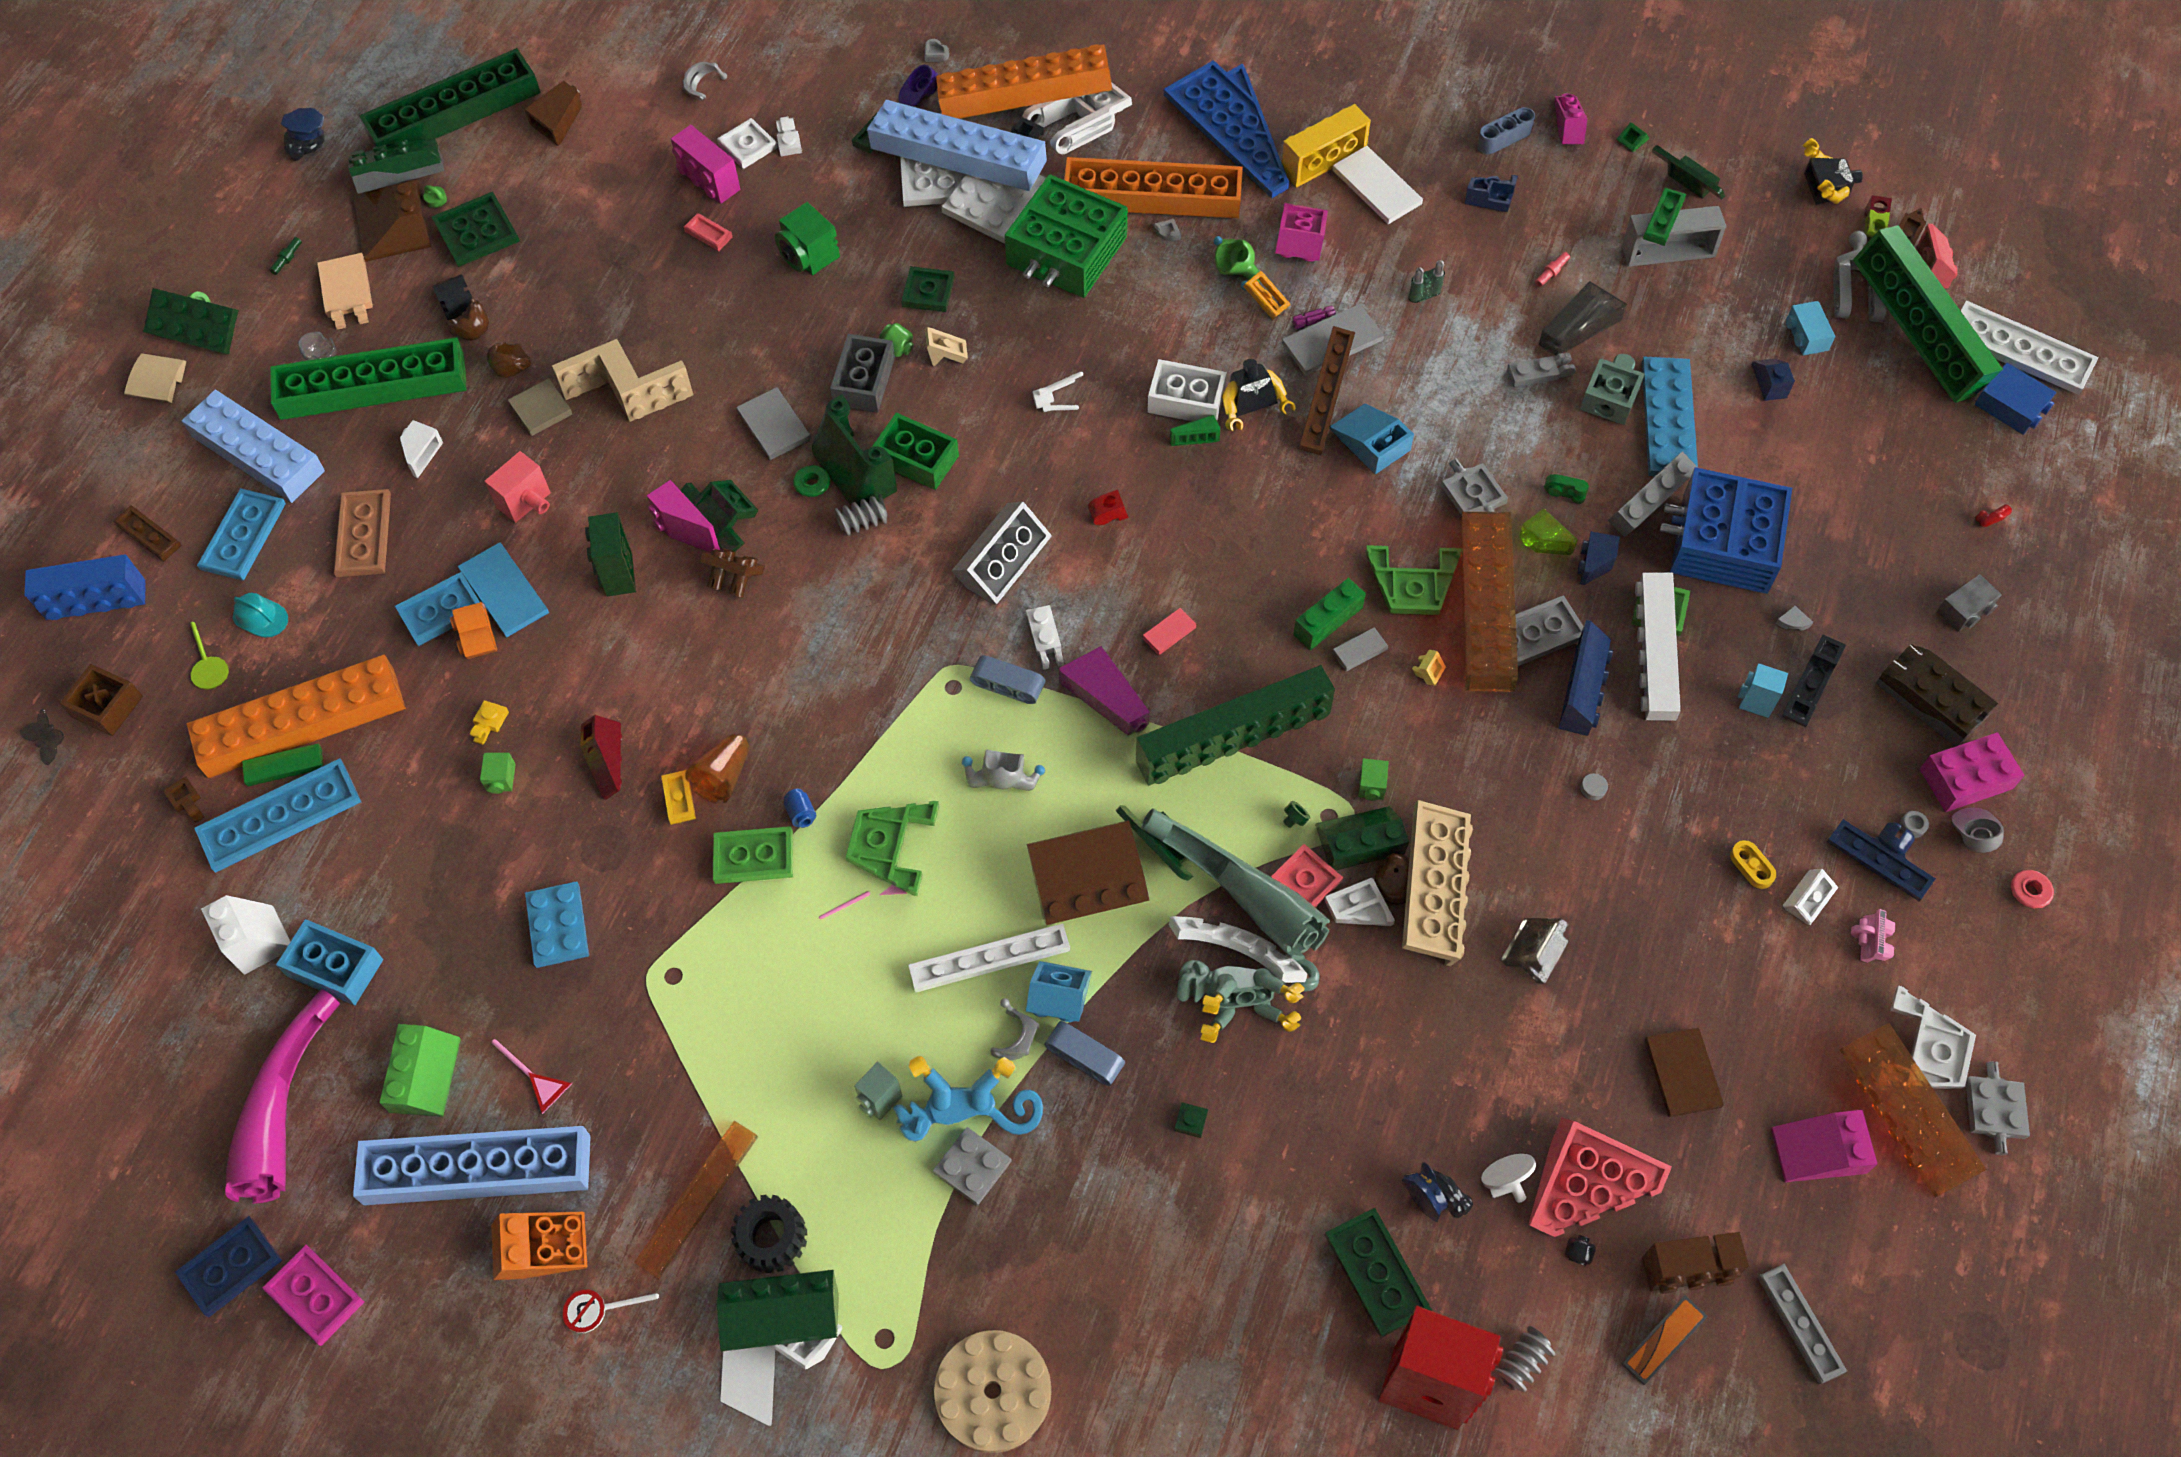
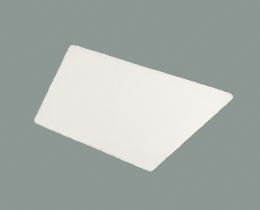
[720,1345,775,1426]

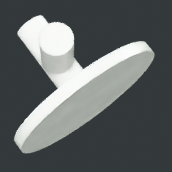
[1481,1154,1536,1203]

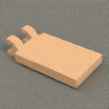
[318,253,373,330]

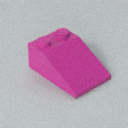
[1275,203,1328,262]
[647,480,720,552]
[1771,1110,1878,1183]

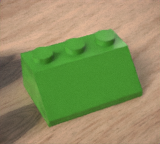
[380,1024,461,1117]

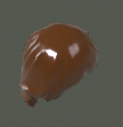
[447,298,489,341]
[487,342,532,378]

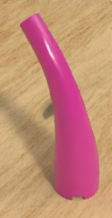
[225,989,340,1204]

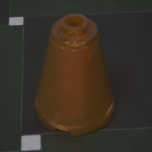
[685,734,750,803]

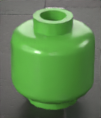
[879,323,914,357]

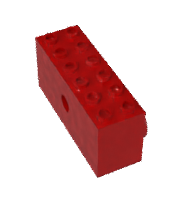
[1378,1306,1503,1430]

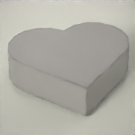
[924,39,949,62]

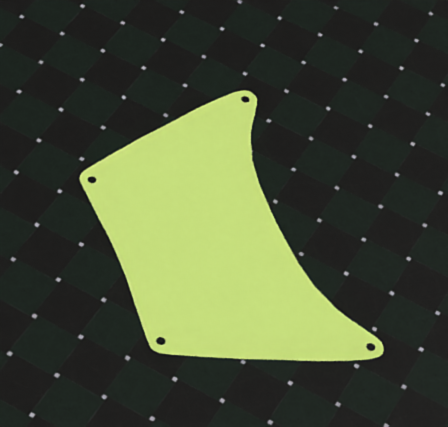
[646,665,1355,1369]

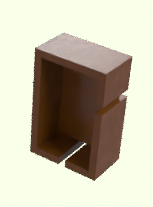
[1642,1232,1749,1294]

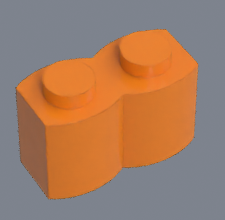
[450,602,498,659]

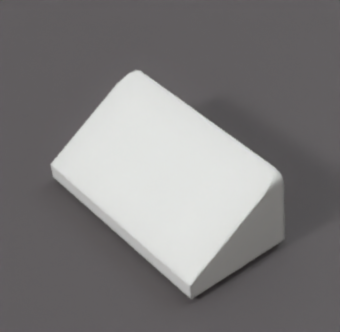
[1783,869,1838,925]

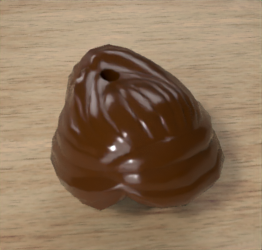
[1375,853,1409,905]

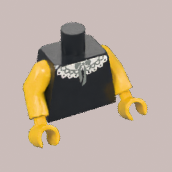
[1803,138,1863,205]
[1222,359,1296,431]

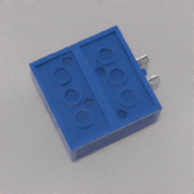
[1660,467,1792,594]

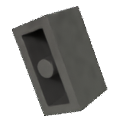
[1937,574,2002,632]

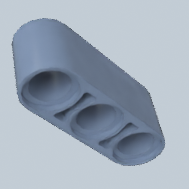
[1477,108,1535,154]
[969,655,1046,704]
[1044,1021,1125,1086]

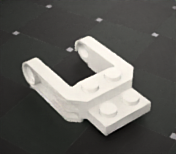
[1023,82,1132,154]

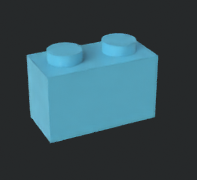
[1786,301,1835,355]
[1738,663,1788,718]

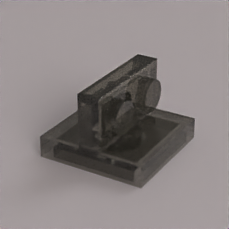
[1500,918,1569,984]

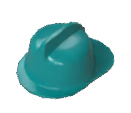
[233,593,288,638]

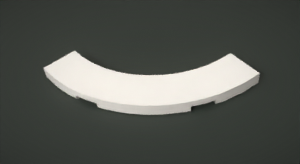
[1169,916,1307,983]

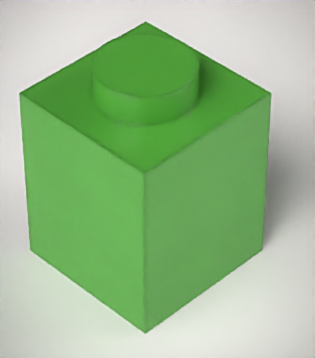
[480,753,516,794]
[1358,758,1389,801]

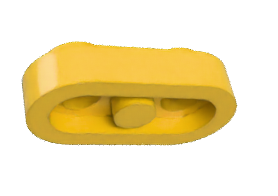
[1730,840,1776,889]

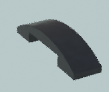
[1782,634,1846,728]

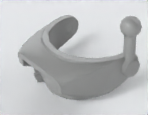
[682,62,727,101]
[991,998,1039,1060]

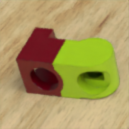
[1864,195,1892,238]

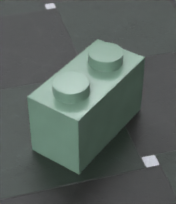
[854,1061,903,1120]

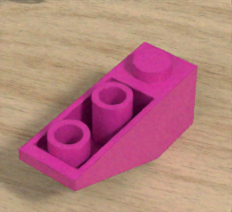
[1555,93,1587,144]

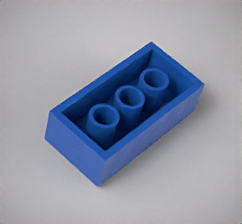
[24,554,146,620]

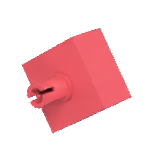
[484,451,551,523]

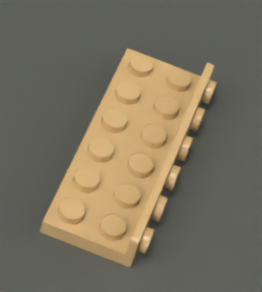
[1402,800,1473,966]

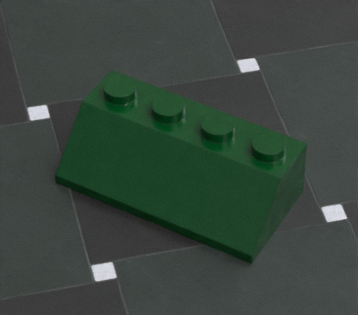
[717,1269,839,1352]

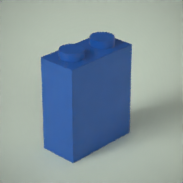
[1974,363,2056,435]

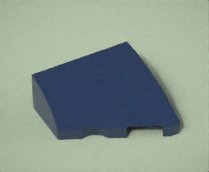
[1465,175,1518,212]

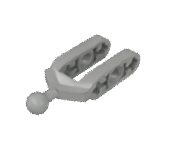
[1833,231,1887,323]

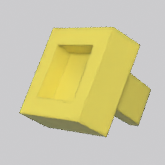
[1412,650,1446,686]

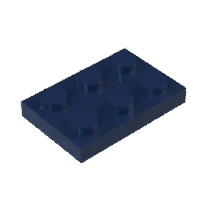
[175,1216,283,1318]

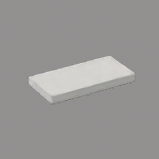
[1333,146,1423,224]

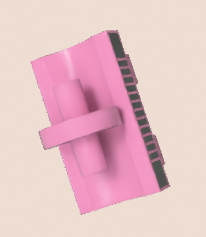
[1851,909,1895,963]

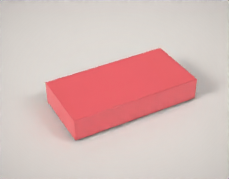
[684,213,733,251]
[1143,608,1196,655]

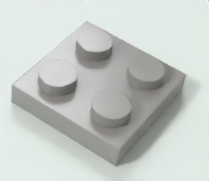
[933,1127,1012,1206]

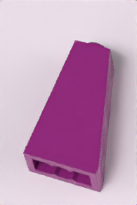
[1059,646,1150,735]

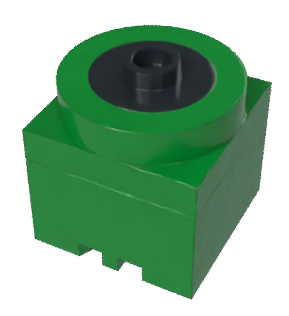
[775,202,840,276]

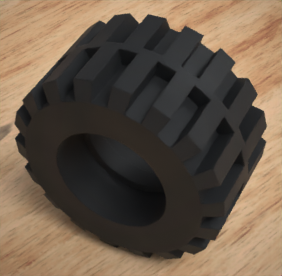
[731,1195,808,1273]

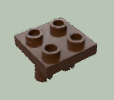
[700,548,765,597]

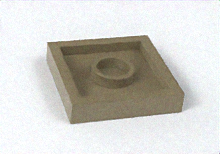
[508,378,572,436]

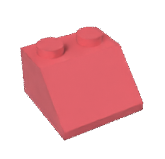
[1915,224,1957,288]

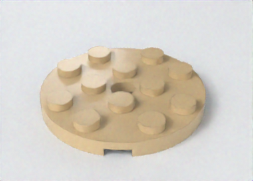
[934,1330,1051,1453]

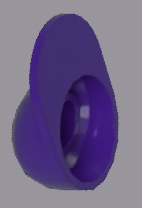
[898,64,938,107]

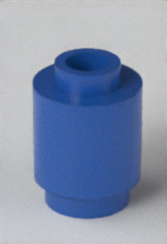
[784,789,816,828]

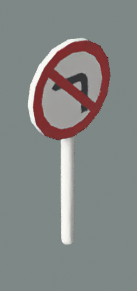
[562,1290,659,1333]

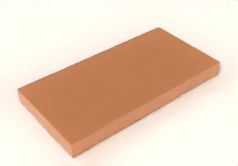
[334,489,391,577]

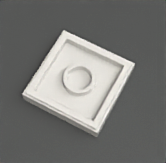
[717,118,778,169]

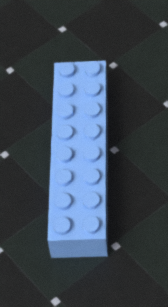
[867,100,1047,191]
[353,1126,590,1205]

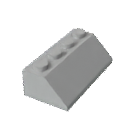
[952,501,1052,604]

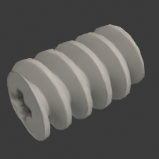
[834,494,887,536]
[1493,1326,1555,1393]

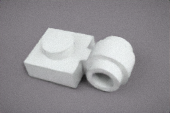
[776,116,802,156]

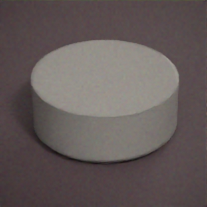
[1580,773,1608,800]
[1900,811,1929,838]

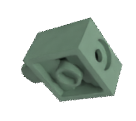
[1580,354,1645,425]

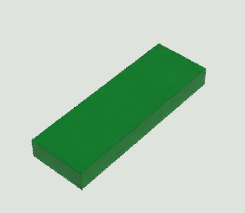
[1643,188,1686,246]
[242,743,324,787]

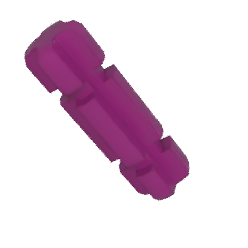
[1292,305,1336,329]

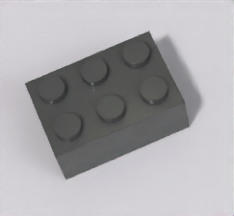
[830,334,895,413]

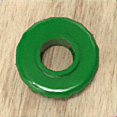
[793,465,830,497]

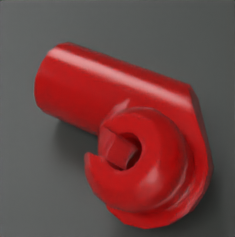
[1975,504,2012,527]

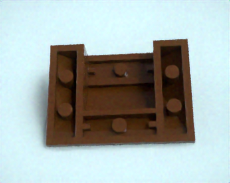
[353,179,432,262]

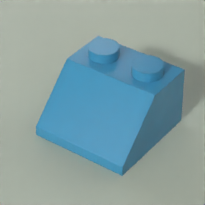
[1026,961,1092,1022]

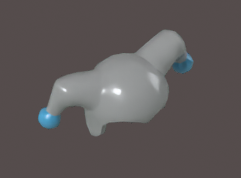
[962,749,1045,791]

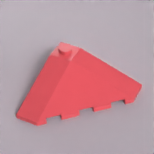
[1528,1117,1672,1237]

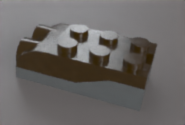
[1876,644,1999,747]

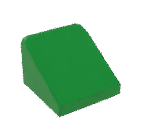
[1616,122,1649,152]

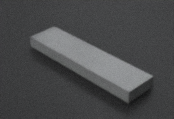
[1757,1264,1847,1385]

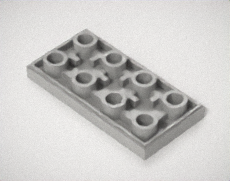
[1282,304,1384,376]

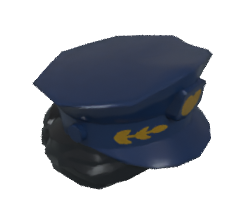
[281,108,325,161]
[1402,1162,1473,1222]

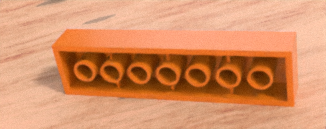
[936,44,1113,119]
[1064,157,1243,218]
[187,654,406,778]

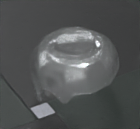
[298,332,337,361]

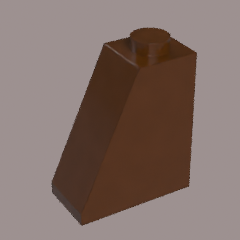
[525,80,582,146]

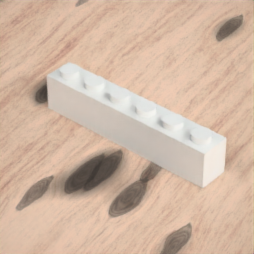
[1635,573,1680,721]

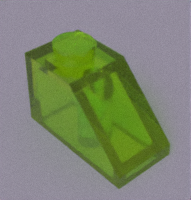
[1519,508,1578,555]

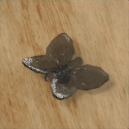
[20,709,64,765]

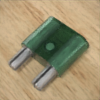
[1408,260,1445,303]

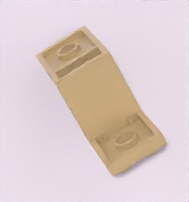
[552,339,693,422]

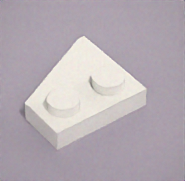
[1324,878,1395,926]

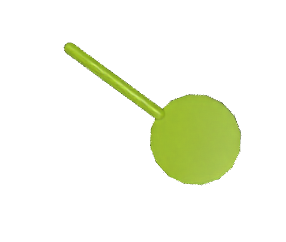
[190,622,229,690]

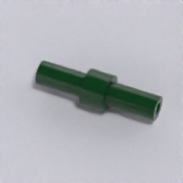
[269,237,302,275]

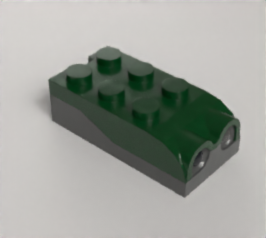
[348,138,445,194]

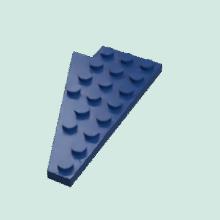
[1163,60,1289,198]

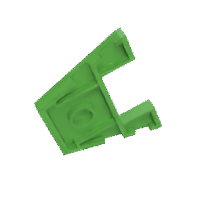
[1366,545,1461,615]
[846,801,939,896]

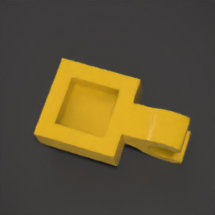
[470,700,509,745]

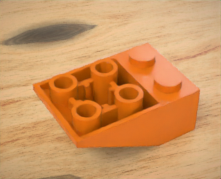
[491,1212,587,1280]

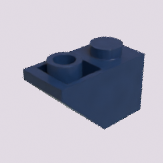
[1577,531,1620,585]

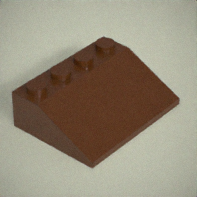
[1027,820,1150,925]

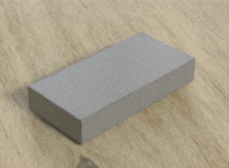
[1333,627,1388,672]

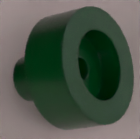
[1283,801,1310,828]

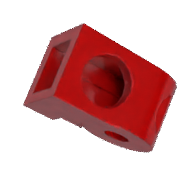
[1088,489,1129,525]

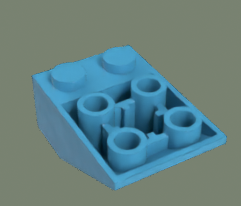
[1329,404,1414,474]

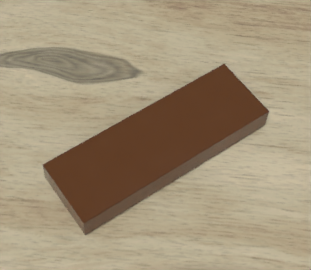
[113,505,182,562]

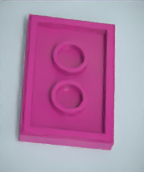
[262,1245,365,1346]

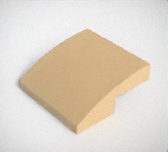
[124,353,186,403]

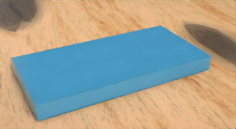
[197,488,286,581]
[458,542,549,638]

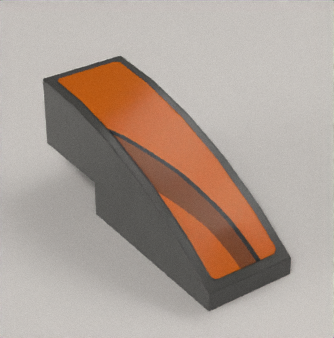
[1622,1295,1708,1385]

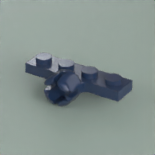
[1827,819,1936,902]

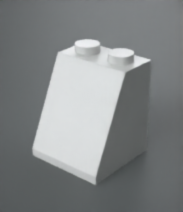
[201,895,291,975]

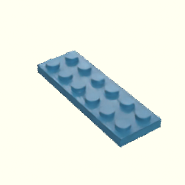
[1642,357,1698,476]
[194,759,362,873]

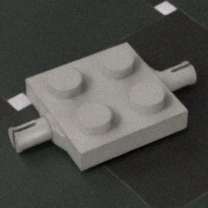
[1441,458,1508,525]
[1966,1061,2030,1156]

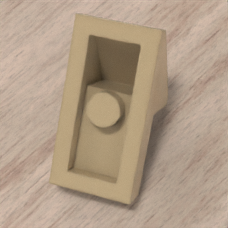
[925,327,968,366]

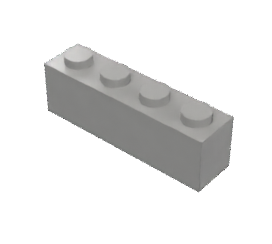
[1608,451,1698,537]

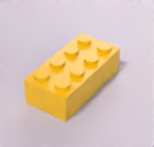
[1282,104,1371,188]

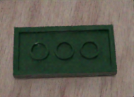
[143,288,239,354]
[1325,1208,1432,1338]

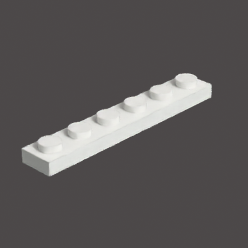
[908,924,1070,993]

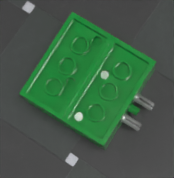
[1004,174,1128,298]

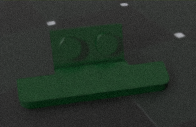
[1652,145,1725,200]
[680,480,758,552]
[1116,805,1194,881]

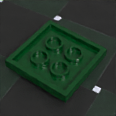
[432,191,520,267]

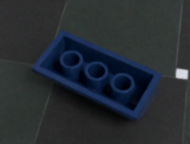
[1558,620,1613,736]

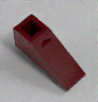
[580,715,622,800]

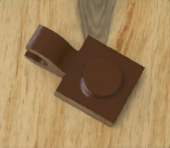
[163,776,204,823]

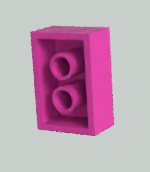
[671,125,741,204]
[1920,732,2025,813]

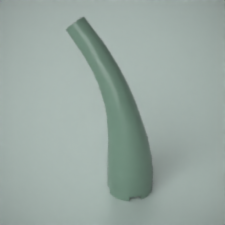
[1141,808,1330,961]

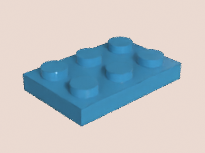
[395,572,480,646]
[525,881,589,968]

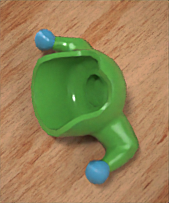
[1213,236,1260,291]

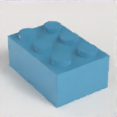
[276,919,383,1005]

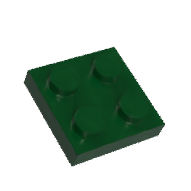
[901,266,955,312]

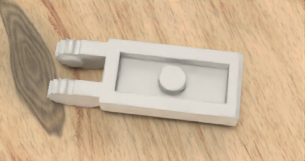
[1026,605,1064,670]

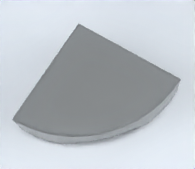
[1153,218,1181,241]
[1776,606,1813,630]

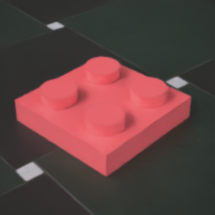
[1271,844,1343,907]

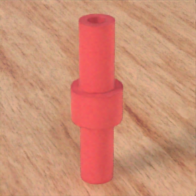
[1535,252,1570,287]

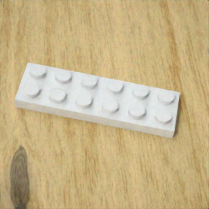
[1961,301,2099,395]

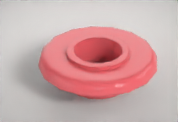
[2011,870,2054,909]

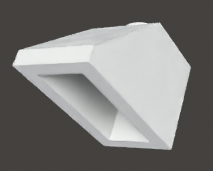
[400,420,443,478]

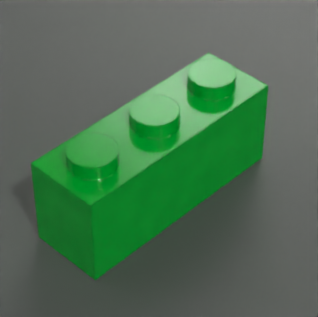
[1293,578,1366,651]

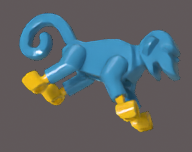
[893,1056,1043,1142]

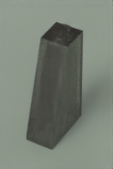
[1538,281,1627,356]

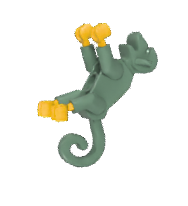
[1177,959,1319,1043]

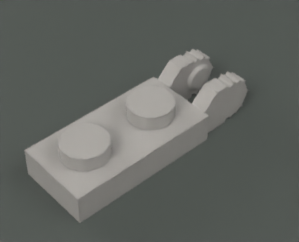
[1507,353,1576,387]

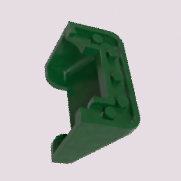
[812,394,897,507]

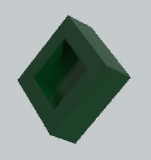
[1175,1102,1208,1138]

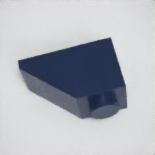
[1751,359,1795,401]

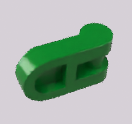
[1544,474,1589,504]

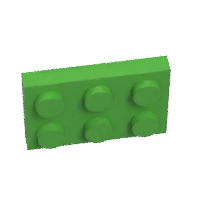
[713,826,793,884]

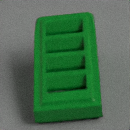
[1170,415,1220,446]

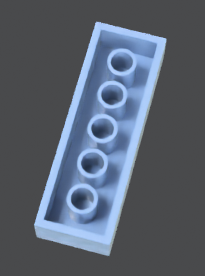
[182,390,325,503]

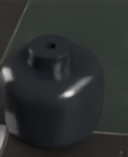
[1565,1235,1596,1266]

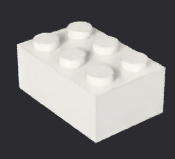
[1148,359,1227,421]

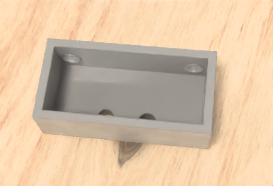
[1622,206,1726,267]

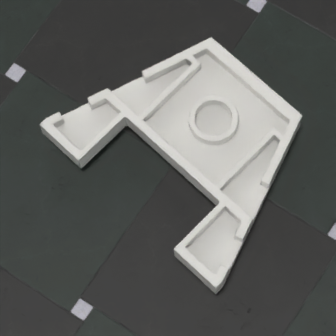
[1873,986,1976,1089]

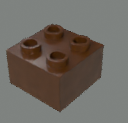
[59,664,143,736]

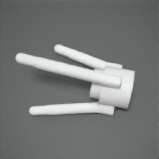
[1032,372,1083,412]

